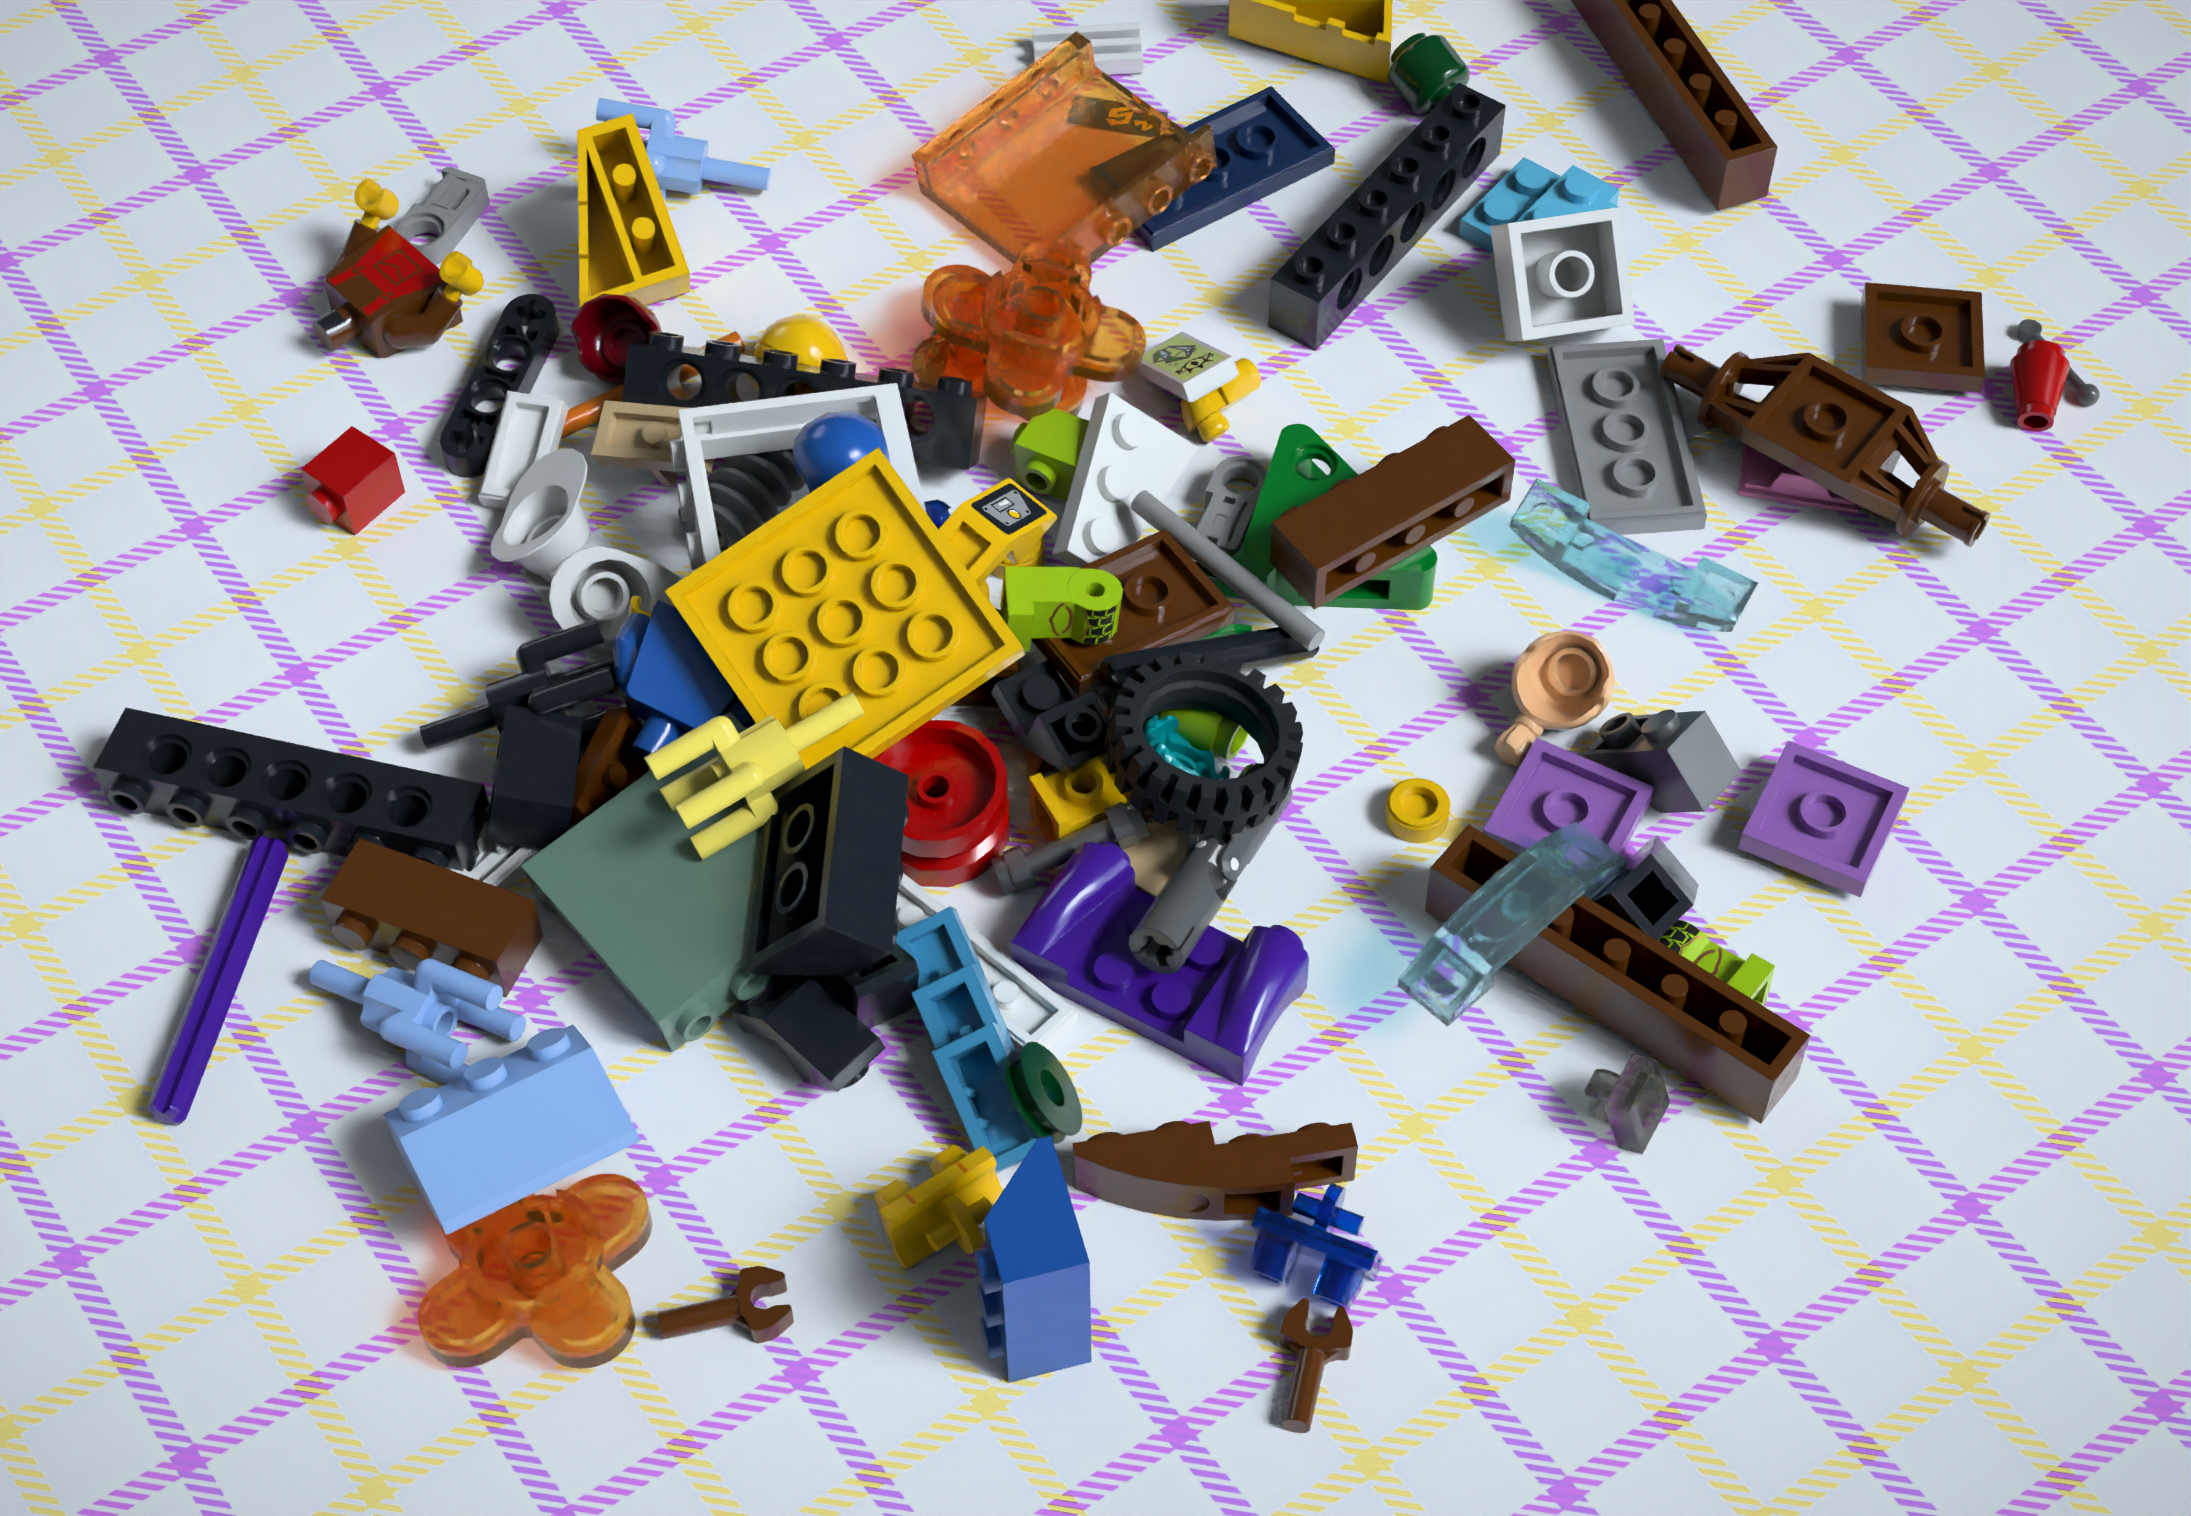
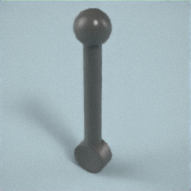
[2017,319,2100,406]

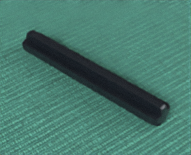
[1100,627,1320,692]

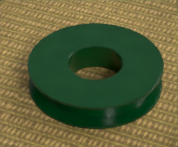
[1005,1041,1082,1144]

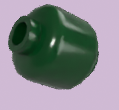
[1389,33,1470,115]

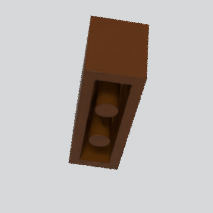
[320,838,543,998]

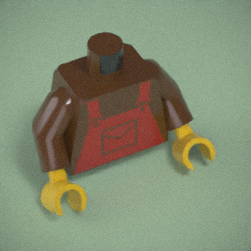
[313,179,484,358]

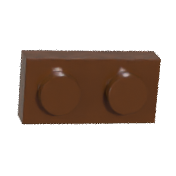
[570,707,650,826]

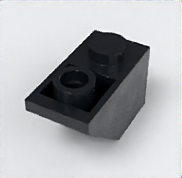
[1589,835,1699,940]

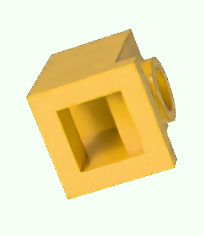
[1029,759,1132,843]

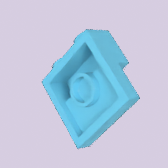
[1459,157,1620,254]

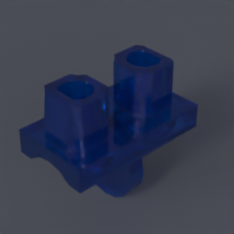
[1250,1183,1382,1311]

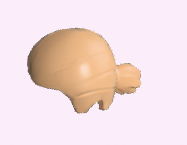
[1495,631,1615,767]

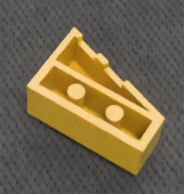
[1228,0,1393,85]
[577,113,690,310]

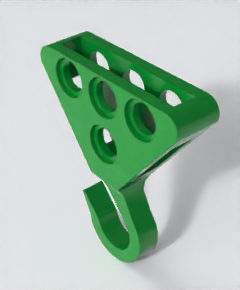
[1195,424,1437,641]

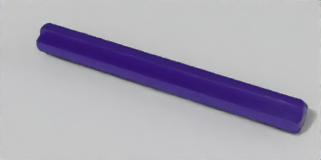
[147,836,288,1126]

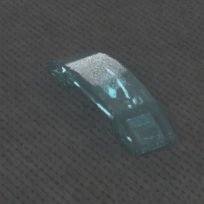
[1509,478,1758,632]
[1397,822,1628,1027]

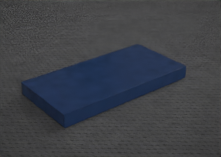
[1090,86,1335,252]

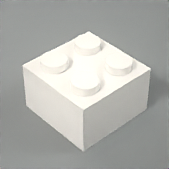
[1490,207,1636,341]

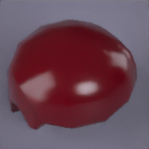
[570,294,662,385]

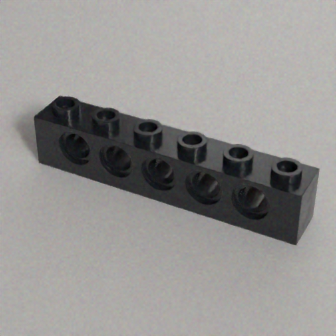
[1268,83,1506,351]
[622,331,988,470]
[93,707,490,872]

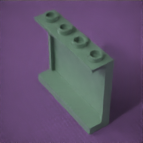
[521,712,785,1052]

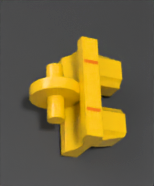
[874,1144,1003,1270]

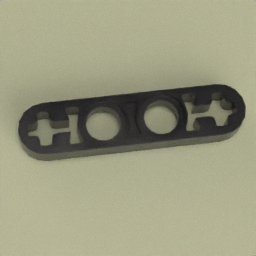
[440,294,559,478]

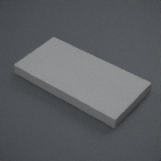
[1546,339,1707,537]

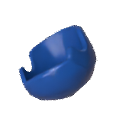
[793,410,890,493]

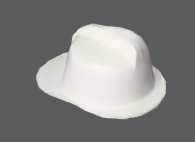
[490,448,591,582]
[549,546,681,653]

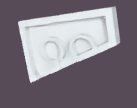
[1052,392,1199,568]

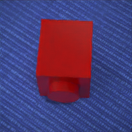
[301,426,405,536]

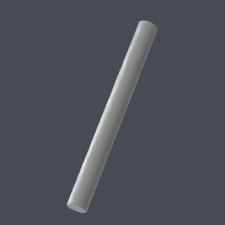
[1131,490,1325,651]

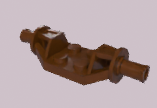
[1660,344,1990,547]

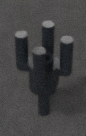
[419,618,627,750]

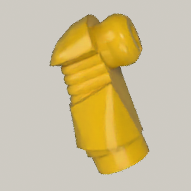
[1181,358,1261,443]

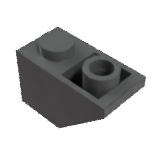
[1582,709,1742,813]

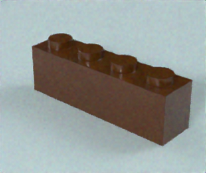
[1270,415,1516,610]

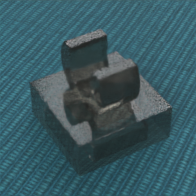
[1584,1054,1671,1155]

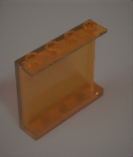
[912,31,1217,294]

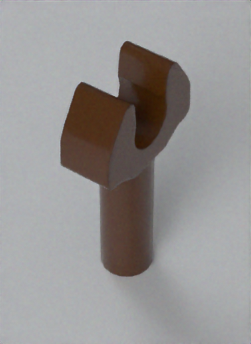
[658,1266,794,1344]
[1280,1298,1353,1433]

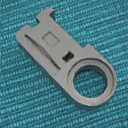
[396,167,490,265]
[1191,456,1267,558]

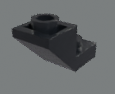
[991,660,1109,774]
[730,975,886,1092]

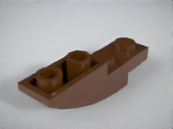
[1072,1121,1358,1221]

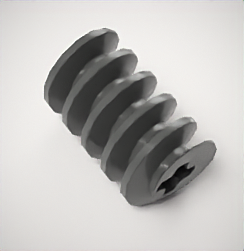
[678,449,806,549]

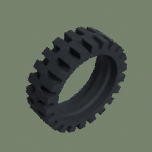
[1104,651,1303,836]

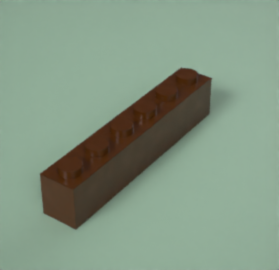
[1571,0,1778,211]
[1425,824,1811,1124]

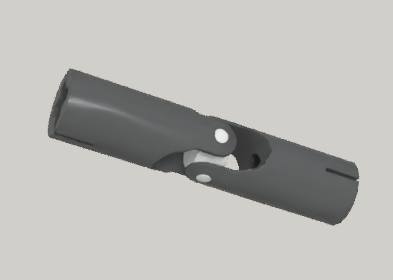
[1129,763,1293,974]

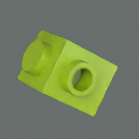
[1010,403,1089,502]

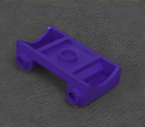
[1010,841,1309,1086]

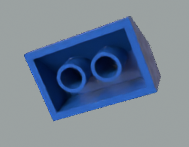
[974,1136,1092,1383]

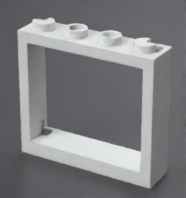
[669,383,926,570]

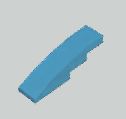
[895,906,1041,1174]

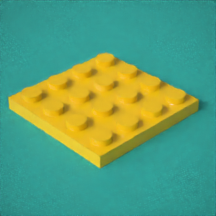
[665,447,1025,770]

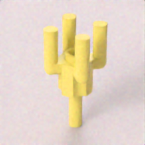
[644,692,864,860]

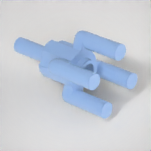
[596,98,771,202]
[309,959,526,1084]

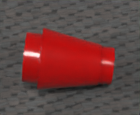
[2010,340,2070,432]

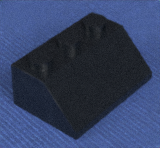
[745,746,909,976]

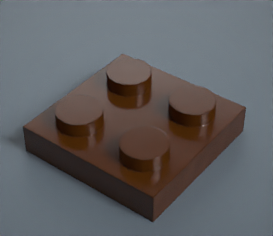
[1861,282,1985,393]

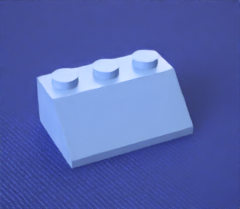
[383,1024,640,1235]

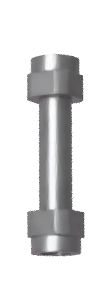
[991,801,1150,896]

